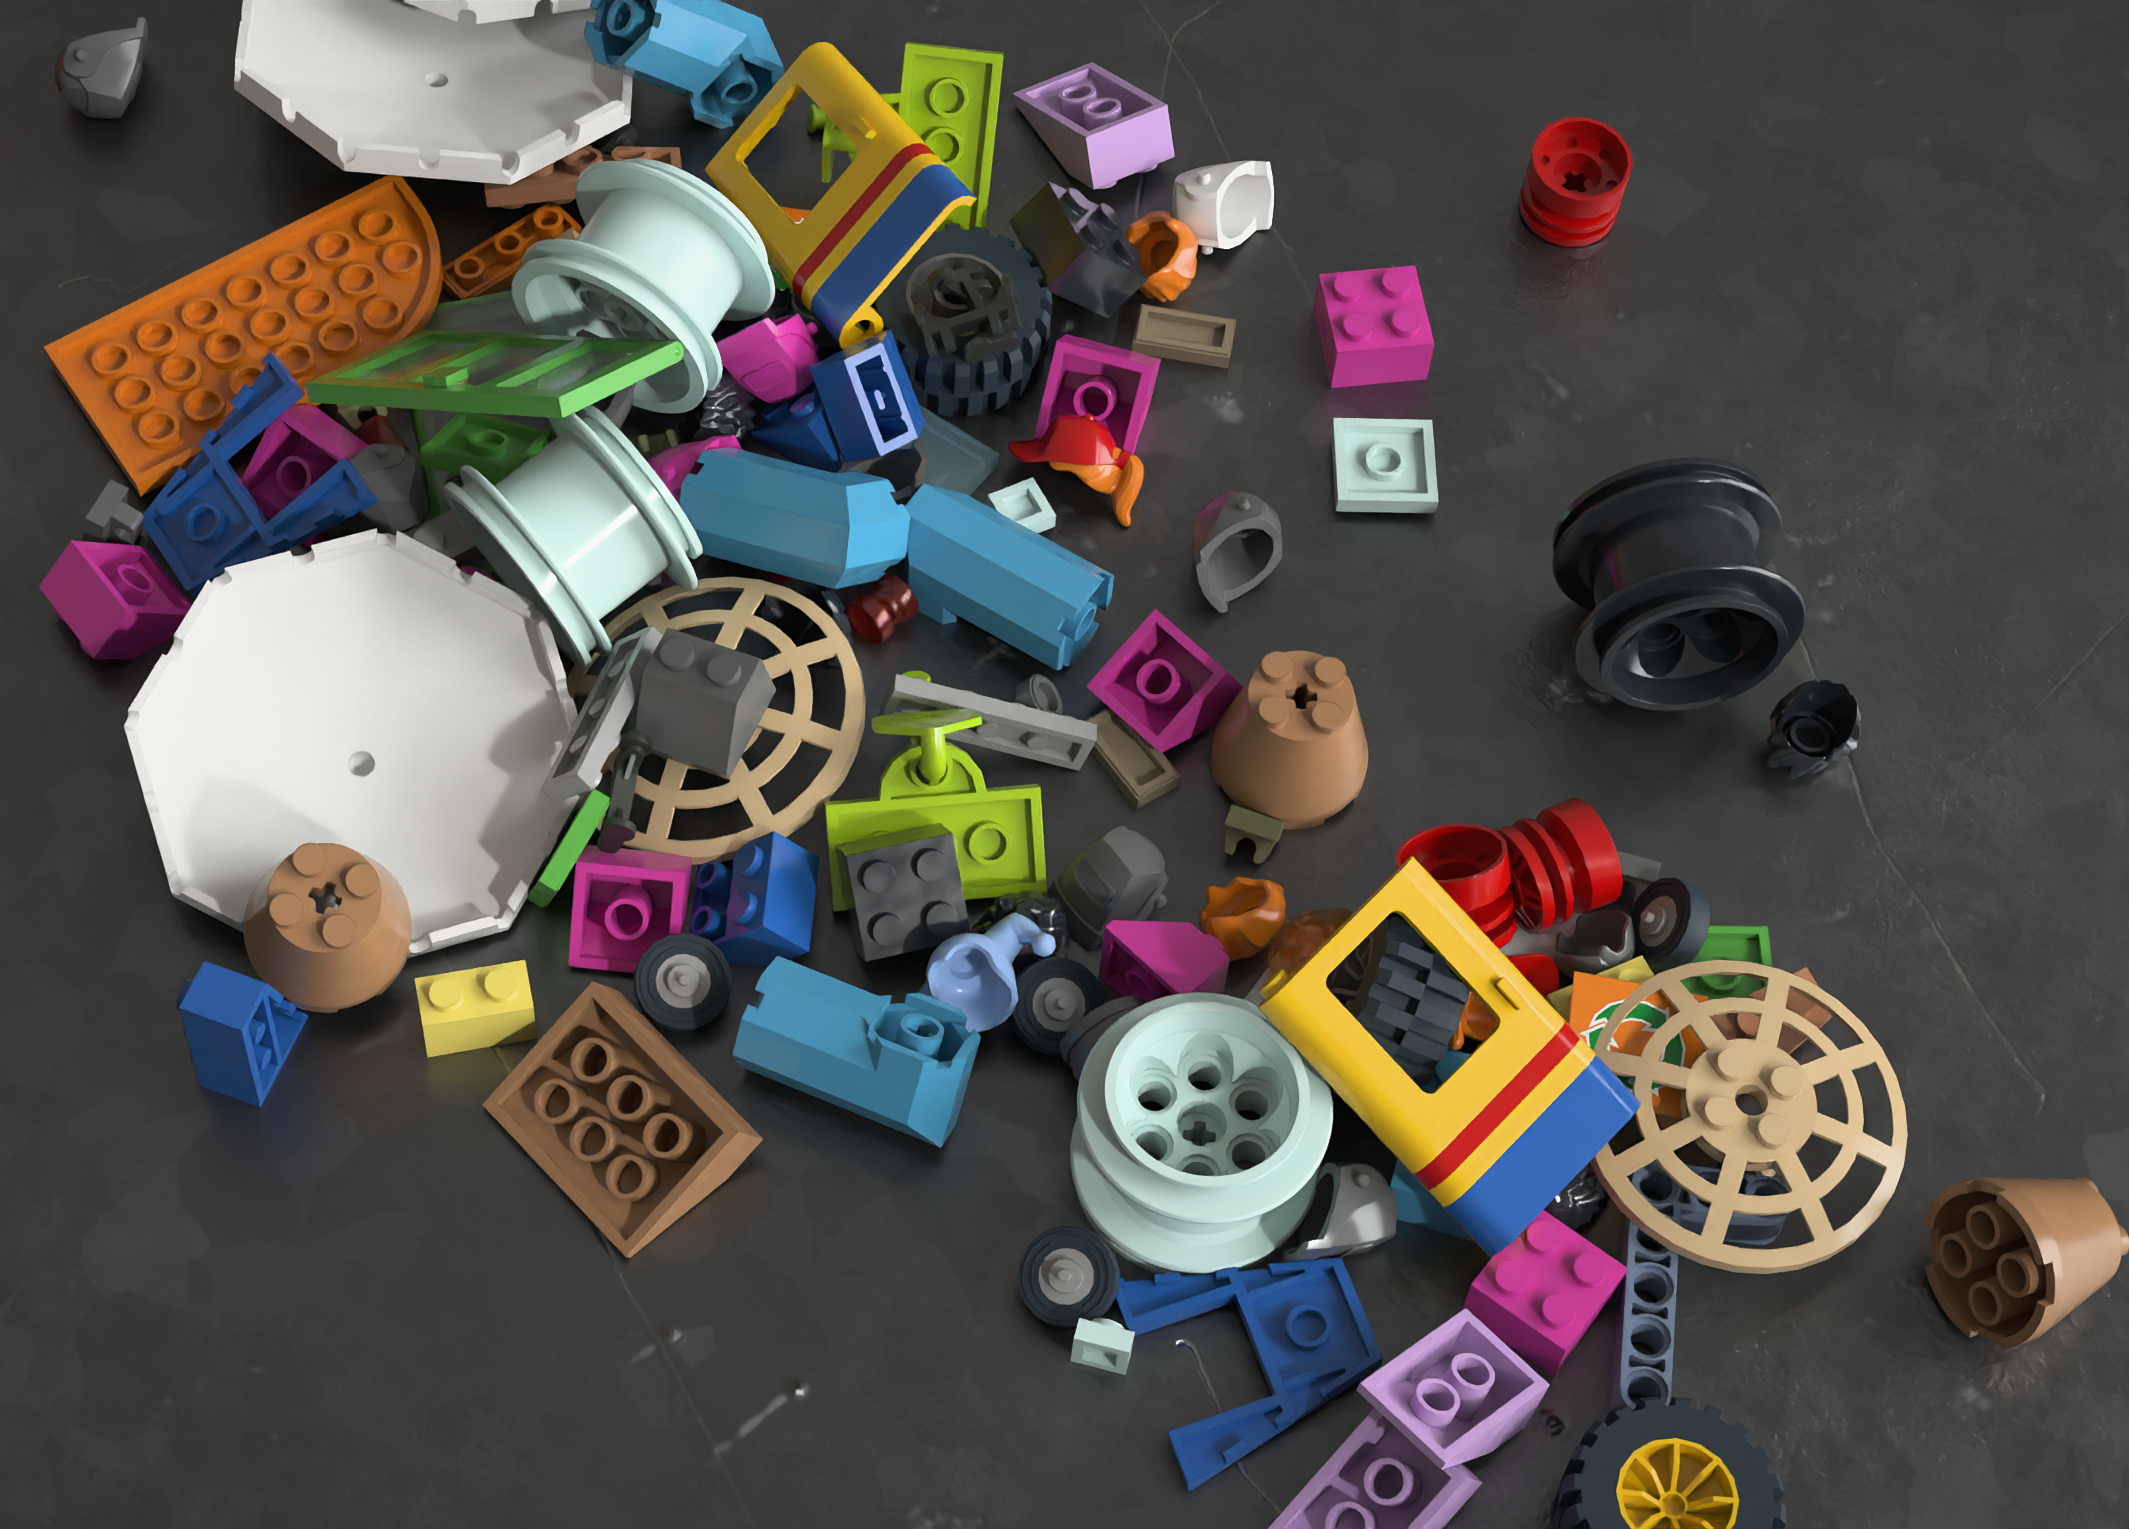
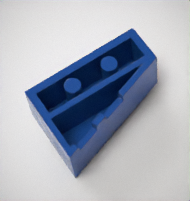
[177,961,308,1108]

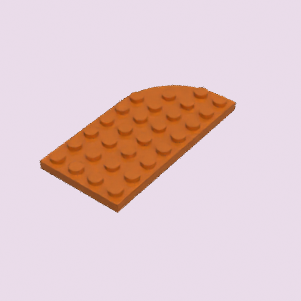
[43,175,443,496]

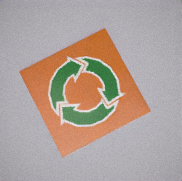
[1569,971,1708,1119]

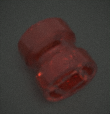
[846,573,919,645]

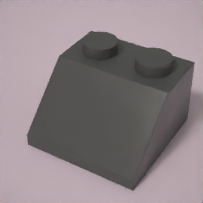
[635,627,776,779]

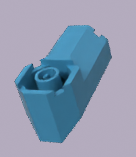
[584,0,784,129]
[679,447,910,589]
[899,483,1114,671]
[732,956,981,1148]

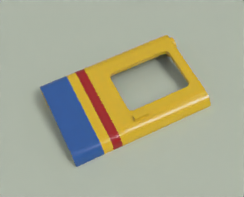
[705,42,977,350]
[1257,856,1641,1257]

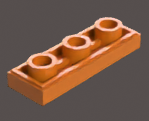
[442,202,583,301]

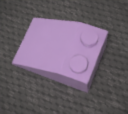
[1012,62,1175,190]
[1356,1308,1549,1470]
[1268,1408,1482,1529]

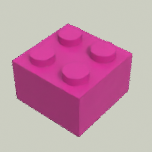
[1313,265,1434,388]
[1462,1210,1628,1378]

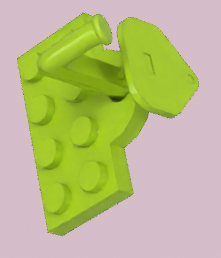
[806,42,1004,231]
[824,671,1047,911]

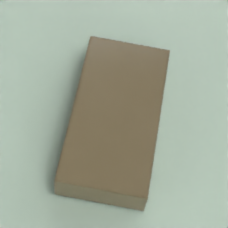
[1131,304,1237,369]
[1085,707,1181,810]

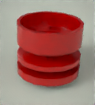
[1518,117,1633,247]
[1495,798,1623,934]
[1395,823,1517,949]

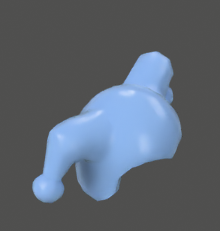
[918,913,1056,1033]

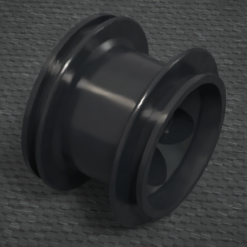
[1552,457,1807,711]

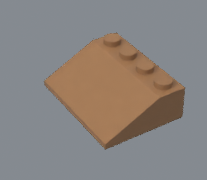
[482,981,763,1258]

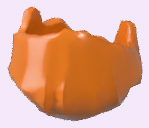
[1125,210,1198,303]
[1198,876,1286,962]

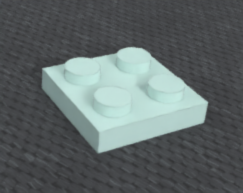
[1331,418,1439,513]

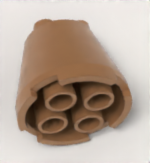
[1210,650,1368,830]
[243,843,412,1013]
[1924,1177,2129,1349]

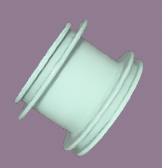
[512,158,775,413]
[443,405,703,669]
[1070,992,1333,1276]

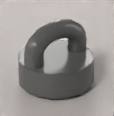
[1011,674,1063,715]

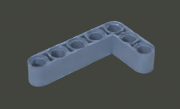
[1610,1161,1790,1412]

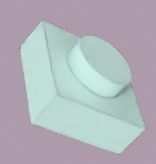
[987,477,1056,533]
[1070,1318,1135,1375]

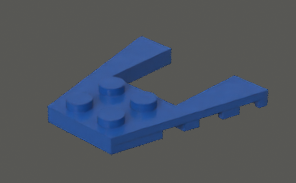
[142,352,379,598]
[1114,1257,1383,1491]

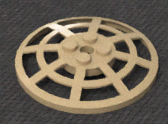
[566,577,866,865]
[1590,960,1908,1274]

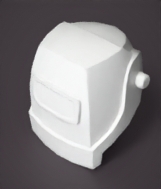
[1172,160,1274,255]

